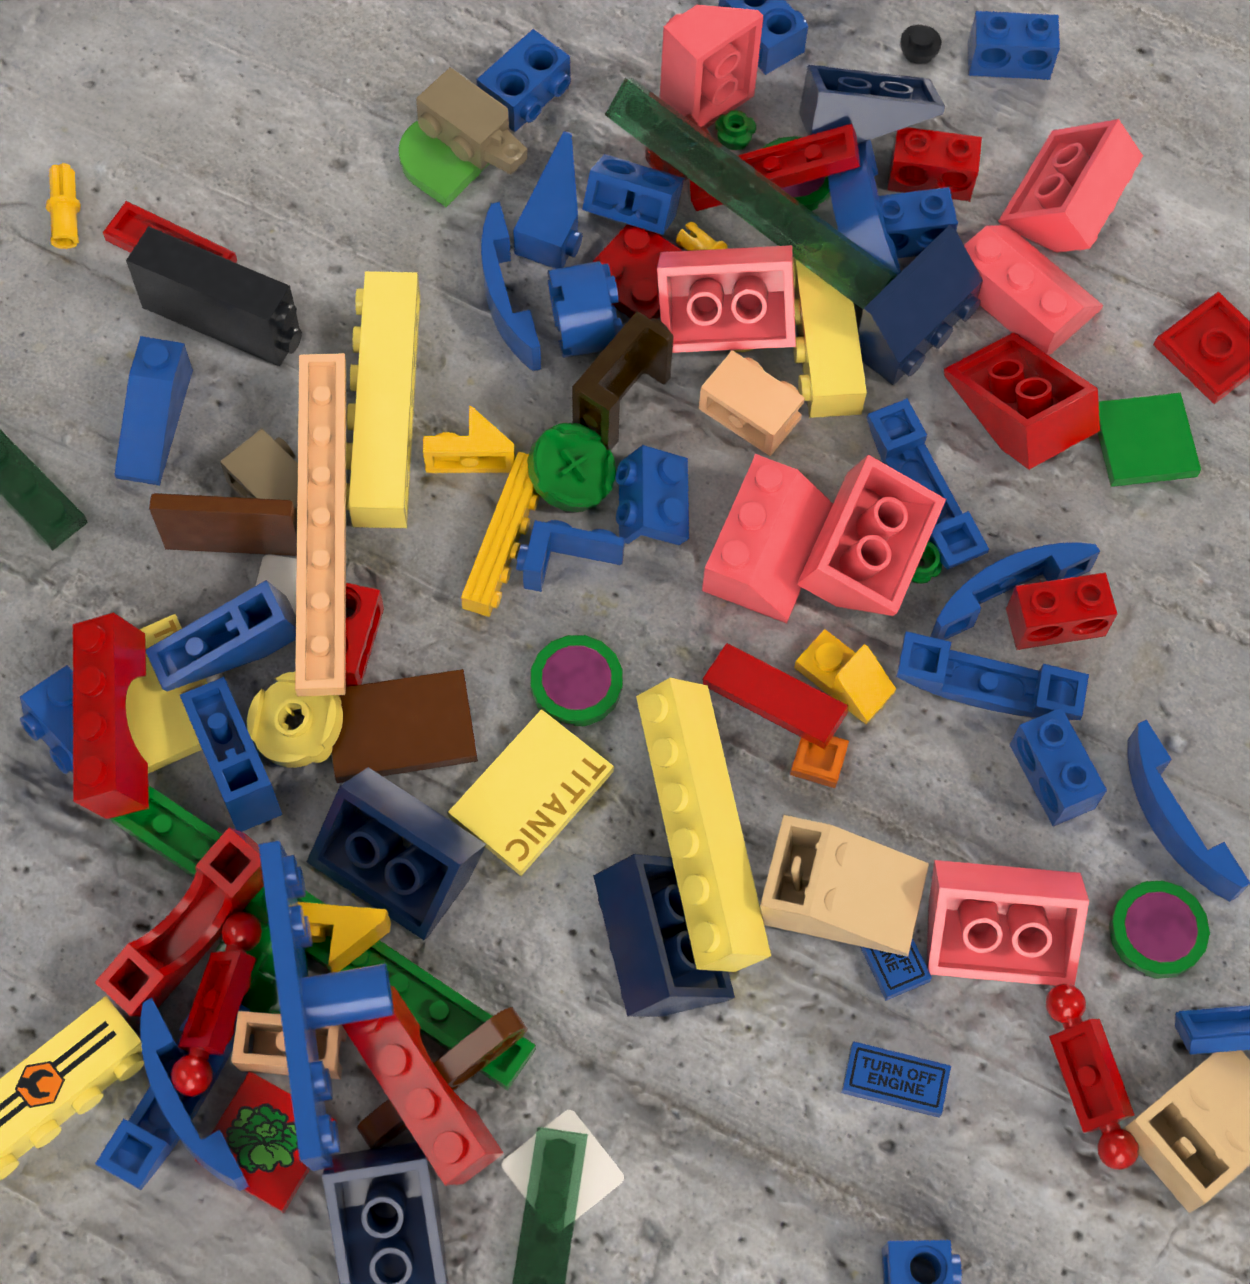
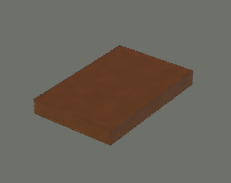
[149,493,297,556]
[332,669,478,783]

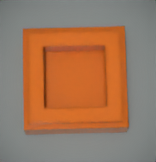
[790,736,849,788]

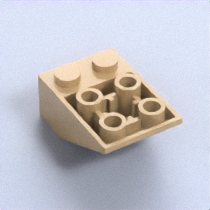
[760,815,929,957]
[1123,1050,1250,1213]

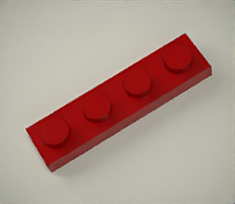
[689,124,860,212]

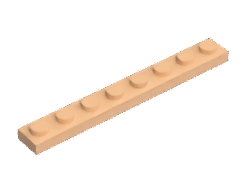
[295,353,346,696]

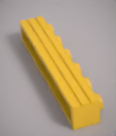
[461,451,539,617]

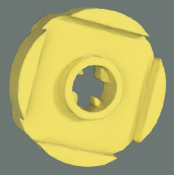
[247,671,343,768]

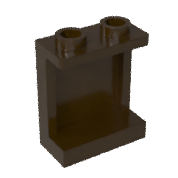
[572,311,674,450]

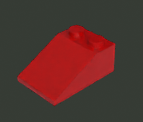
[944,332,1100,470]

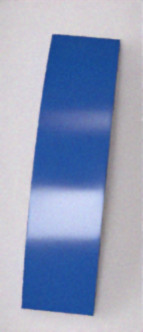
[828,140,901,294]
[481,202,541,371]
[866,398,990,570]
[930,542,1100,640]
[896,631,1089,720]
[1127,719,1250,902]
[140,998,249,1191]
[95,1005,250,1191]

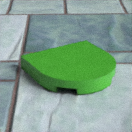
[399,121,490,207]

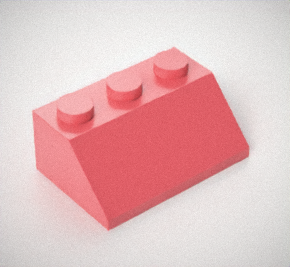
[659,5,763,139]
[998,119,1143,253]
[964,225,1103,356]
[657,245,796,353]
[702,454,833,624]
[797,455,946,616]
[926,860,1089,986]

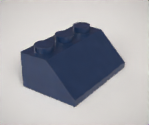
[858,226,983,386]
[306,767,486,940]
[593,854,735,1017]

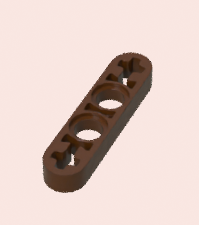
[357,1007,528,1149]

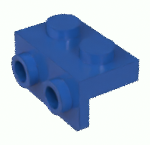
[616,445,689,545]
[20,665,73,774]

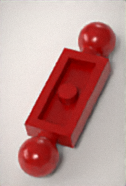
[171,912,262,1096]
[1046,984,1139,1170]

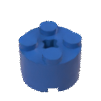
[547,261,623,358]

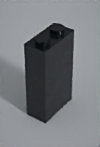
[126,226,302,367]

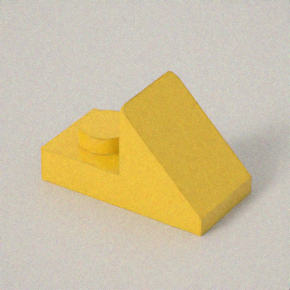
[423,406,515,473]
[794,629,896,725]
[298,902,391,973]

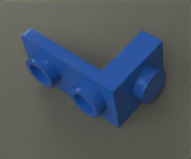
[516,520,625,592]

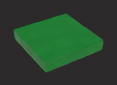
[1097,392,1201,487]

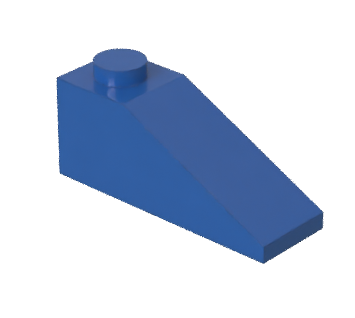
[513,131,583,269]
[114,336,193,486]
[146,580,296,692]
[180,677,283,832]

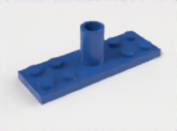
[259,841,394,1171]

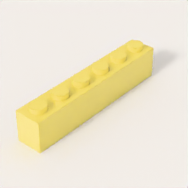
[346,271,420,528]
[636,678,771,972]

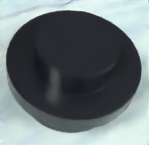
[900,24,941,64]

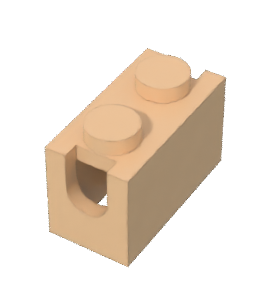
[699,350,805,456]
[231,1011,347,1079]

